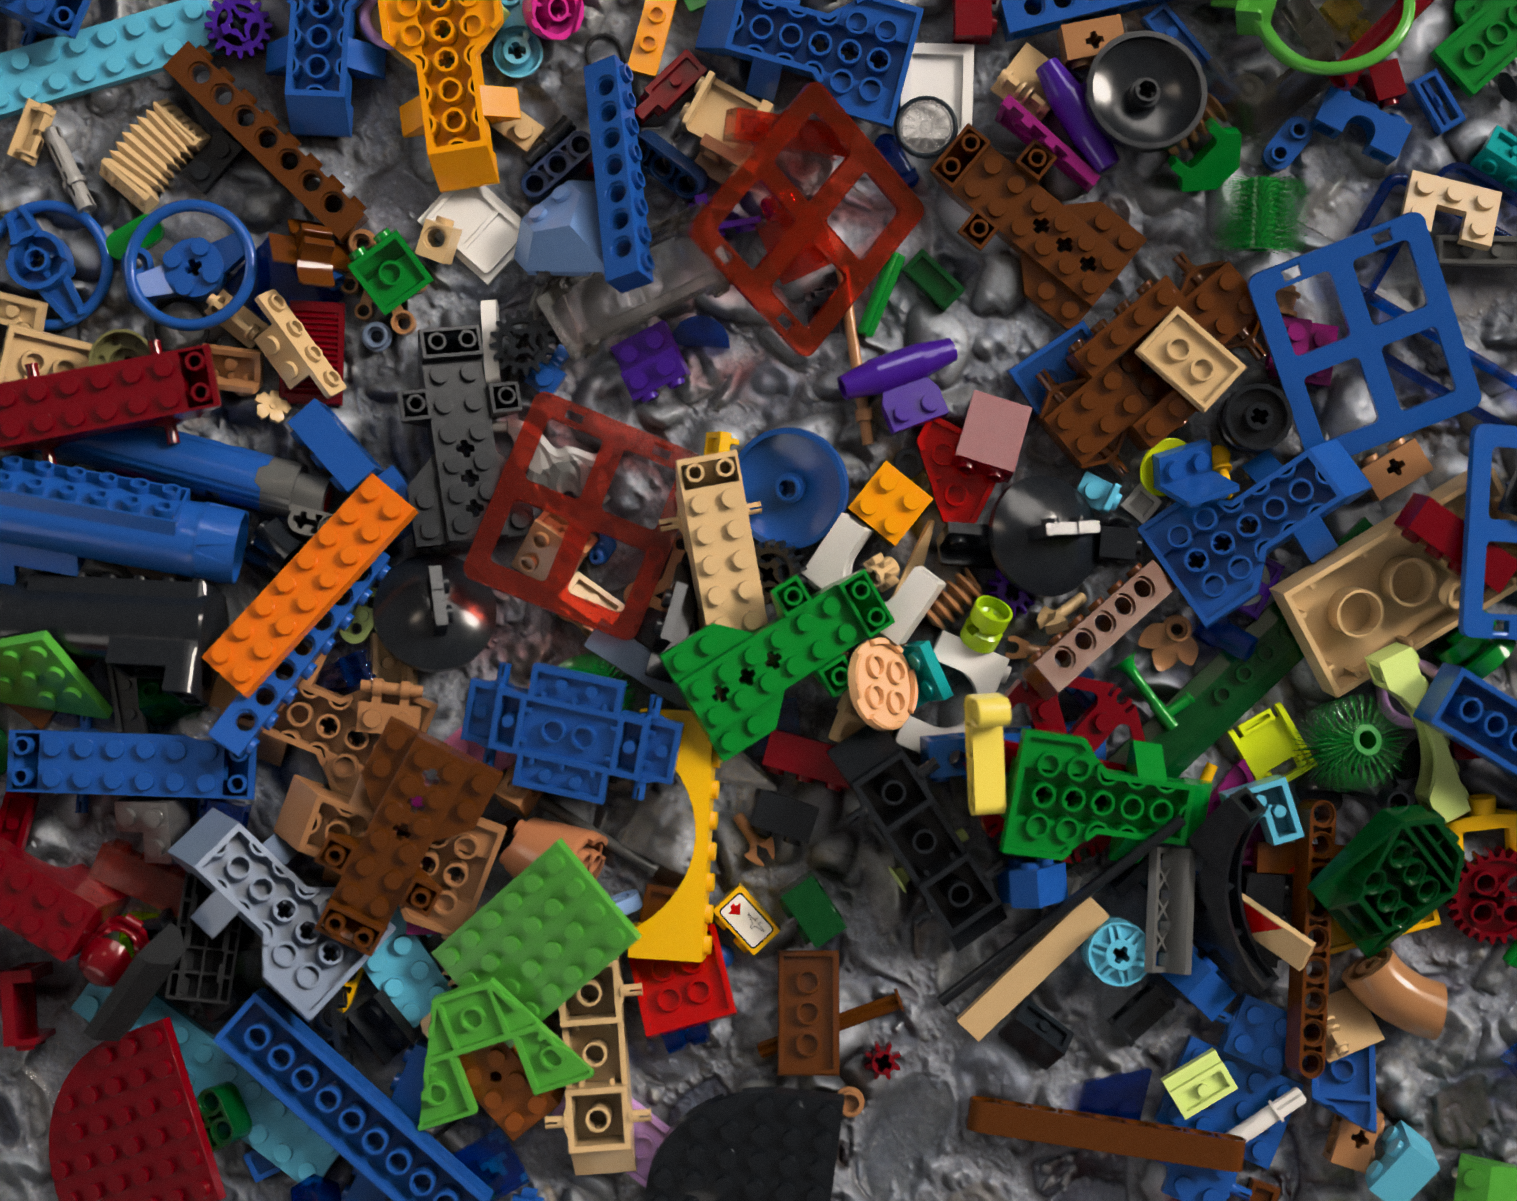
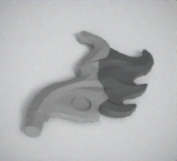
[492,418,613,507]

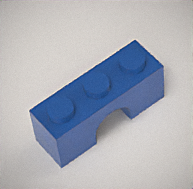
[1309,86,1413,166]

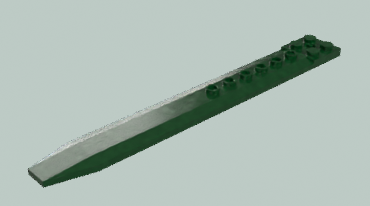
[1025,517,1373,870]

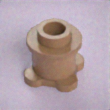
[1275,285,1301,317]

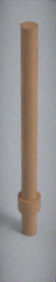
[836,266,875,446]

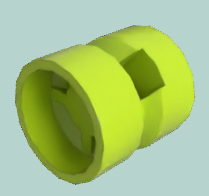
[960,595,1013,654]

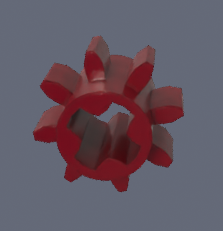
[864,1041,901,1080]

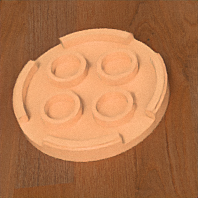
[848,638,918,731]

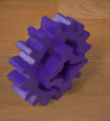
[204,0,272,61]

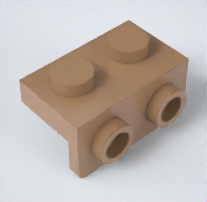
[203,343,264,396]

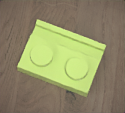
[1160,1047,1238,1120]

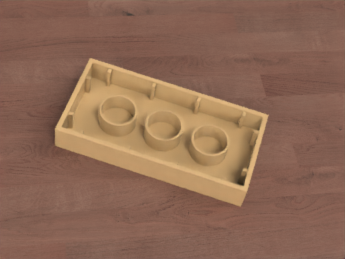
[1269,467,1517,698]

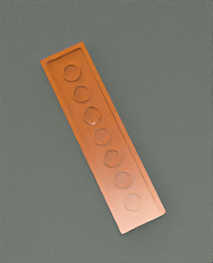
[201,473,418,698]

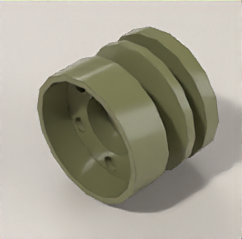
[88,329,150,366]

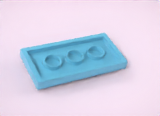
[362,907,454,1028]

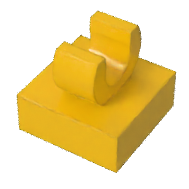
[704,431,739,455]

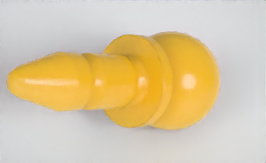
[1211,445,1233,500]

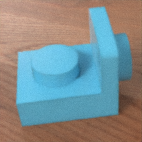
[1076,471,1122,515]

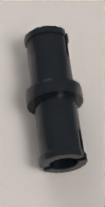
[521,115,577,168]

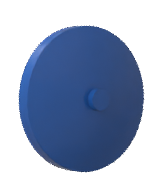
[738,427,849,549]

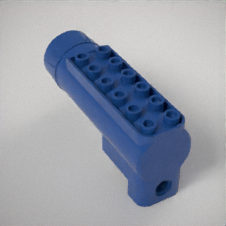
[0,455,249,586]

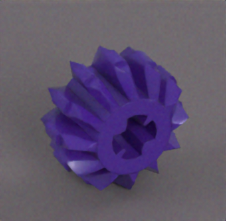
[985,570,1035,618]

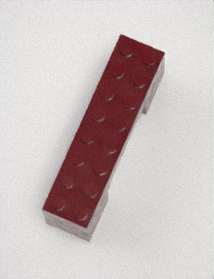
[0,836,134,962]

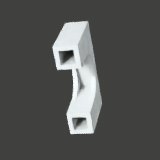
[802,513,947,645]
[894,630,1012,764]

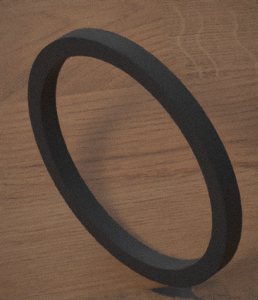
[149,297,210,352]

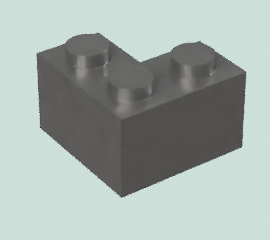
[114,796,191,864]

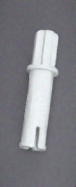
[1226,1087,1306,1143]

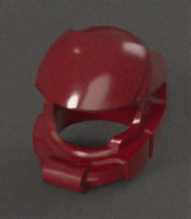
[78,913,150,990]

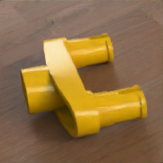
[1444,794,1517,858]

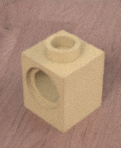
[414,215,462,265]

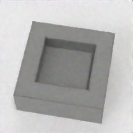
[1119,483,1163,525]

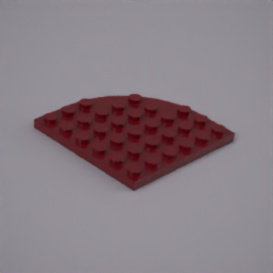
[49,1017,227,1201]

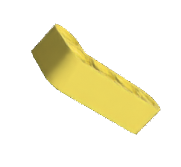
[964,692,1011,816]

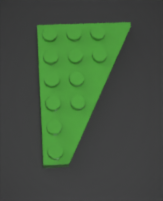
[0,630,113,719]

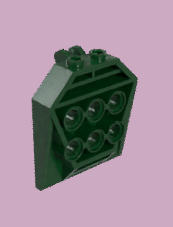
[1306,804,1465,959]

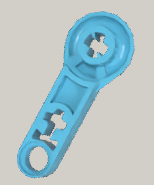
[493,0,543,79]

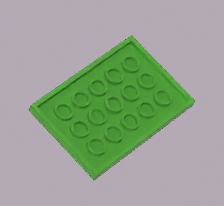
[431,838,642,1049]

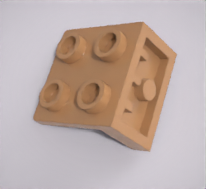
[511,506,599,596]

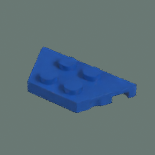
[1311,1013,1377,1134]

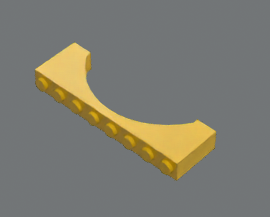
[628,708,721,962]

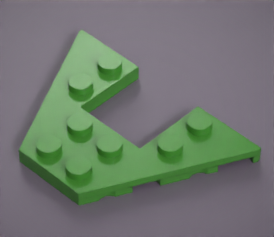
[417,977,595,1131]

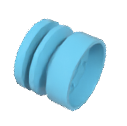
[1080,915,1147,987]

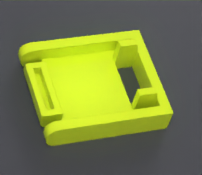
[1226,702,1318,782]

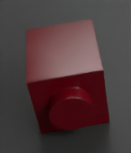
[1360,58,1408,110]

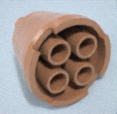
[499,817,608,881]

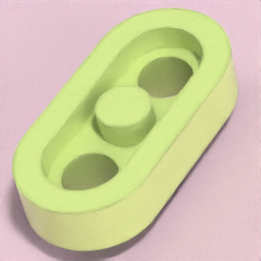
[339,587,378,644]

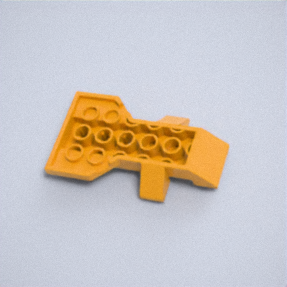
[378,0,521,193]

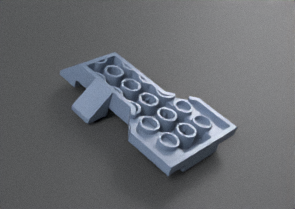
[167,808,397,1022]

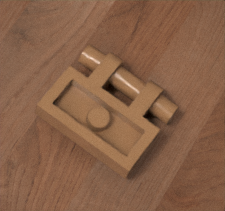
[356,678,424,734]

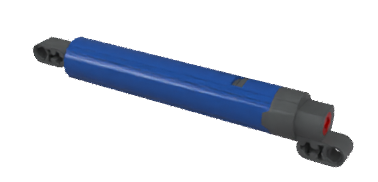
[28,426,335,542]

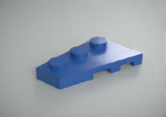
[1007,320,1092,416]

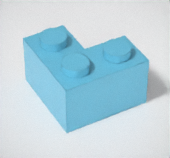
[1218,774,1305,846]
[1365,1120,1440,1201]

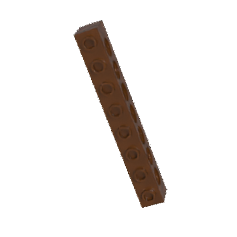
[163,41,369,244]

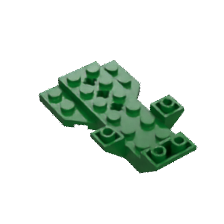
[658,569,895,762]
[999,728,1213,864]

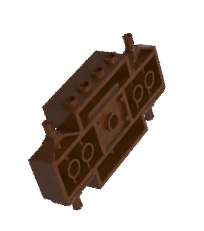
[1035,251,1267,479]

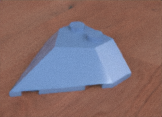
[514,180,605,276]

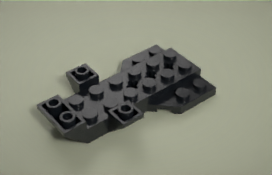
[397,325,534,549]

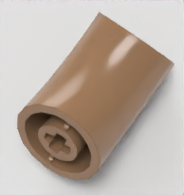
[1342,947,1448,1040]

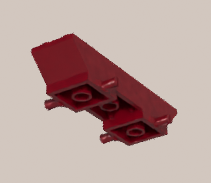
[0,339,222,464]

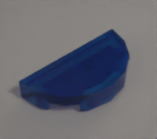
[672,315,730,349]

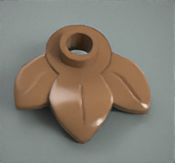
[1138,614,1198,672]

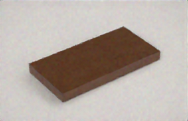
[778,950,840,1076]

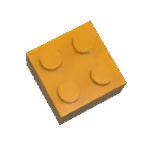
[846,461,934,548]

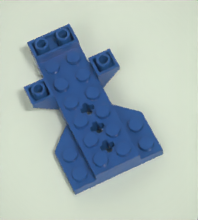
[265,0,387,138]
[695,0,924,129]
[1136,439,1373,629]

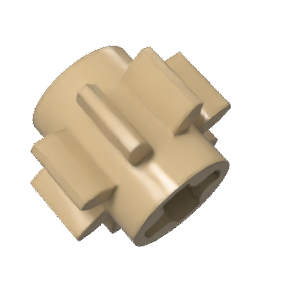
[863,552,900,593]

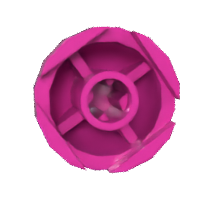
[522,0,584,40]

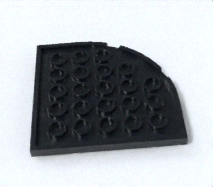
[645,1086,844,1201]

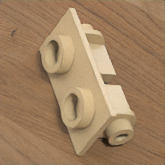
[6,98,56,167]
[204,289,269,349]

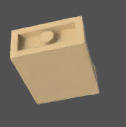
[679,70,774,157]

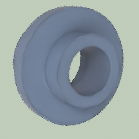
[362,322,393,352]

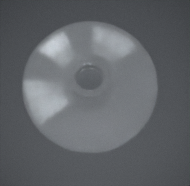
[178,706,242,741]

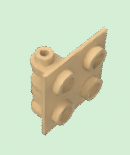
[990,42,1051,122]
[1306,987,1385,1064]

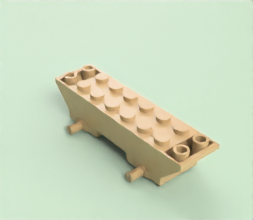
[659,449,775,700]
[545,954,652,1176]

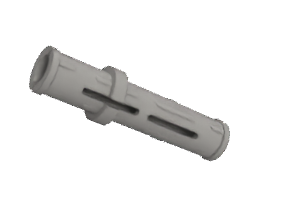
[41,125,97,214]

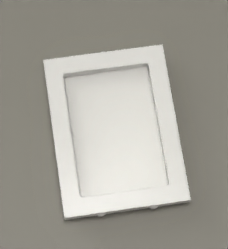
[900,42,974,141]
[417,186,521,286]

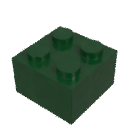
[779,870,847,948]

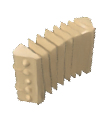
[99,98,212,214]

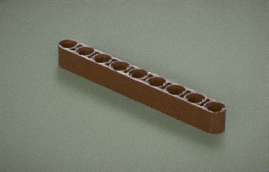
[1285,799,1336,1079]
[966,1096,1246,1172]

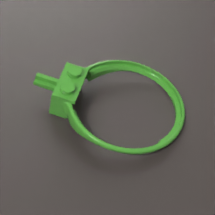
[1211,0,1415,76]

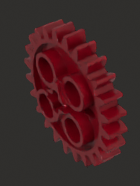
[1444,845,1517,945]

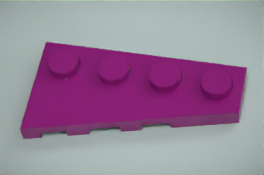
[994,94,1101,193]

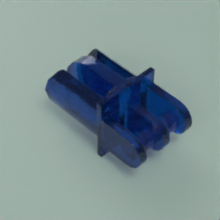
[322,649,377,693]

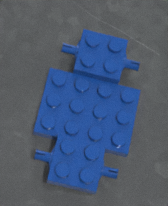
[461,662,685,805]
[1151,993,1308,1201]

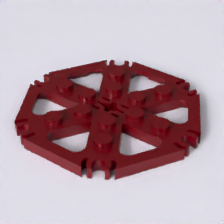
[963,676,1146,863]

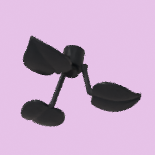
[1295,728,1421,812]

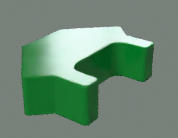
[1167,117,1242,192]

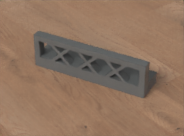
[1144,847,1196,975]

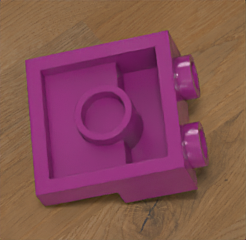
[1265,316,1339,387]

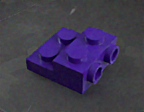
[610,320,691,404]

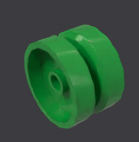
[1433,609,1516,679]

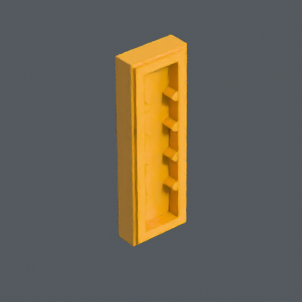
[628,0,678,79]

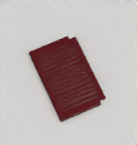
[279,300,346,406]

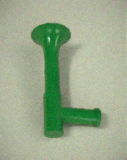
[1110,651,1195,732]

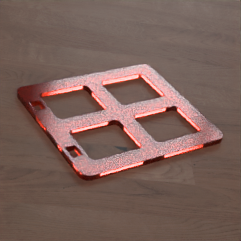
[688,82,924,356]
[463,392,700,641]

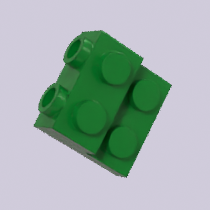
[347,228,434,315]

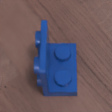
[1152,439,1240,508]

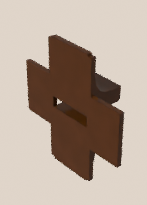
[268,218,352,288]

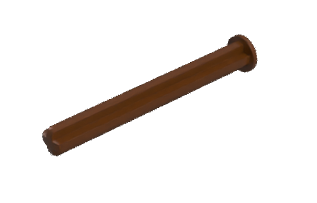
[757,988,905,1058]

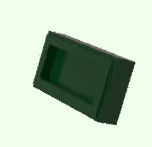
[901,248,966,313]

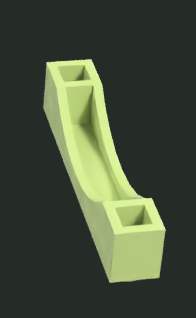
[1364,642,1471,824]

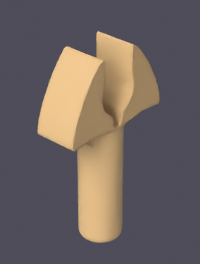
[1037,592,1087,635]

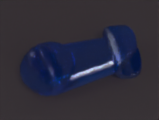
[874,134,919,192]

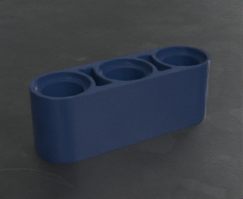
[521,130,593,204]
[637,130,709,199]

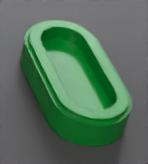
[106,214,165,261]

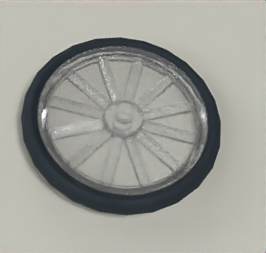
[894,95,958,159]

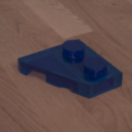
[1077,1066,1152,1120]

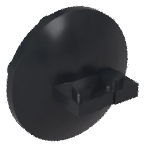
[988,475,1101,597]
[373,553,497,672]

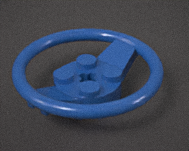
[124,199,258,331]
[0,200,114,331]

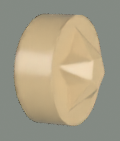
[1439,576,1461,609]

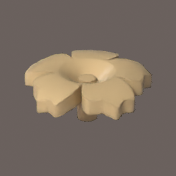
[254,390,292,424]

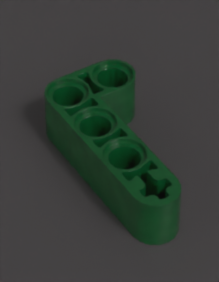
[197,1081,252,1154]

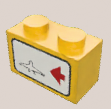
[713,882,781,956]

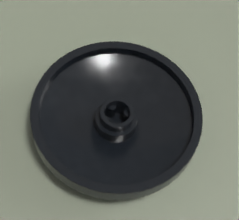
[1084,30,1208,153]

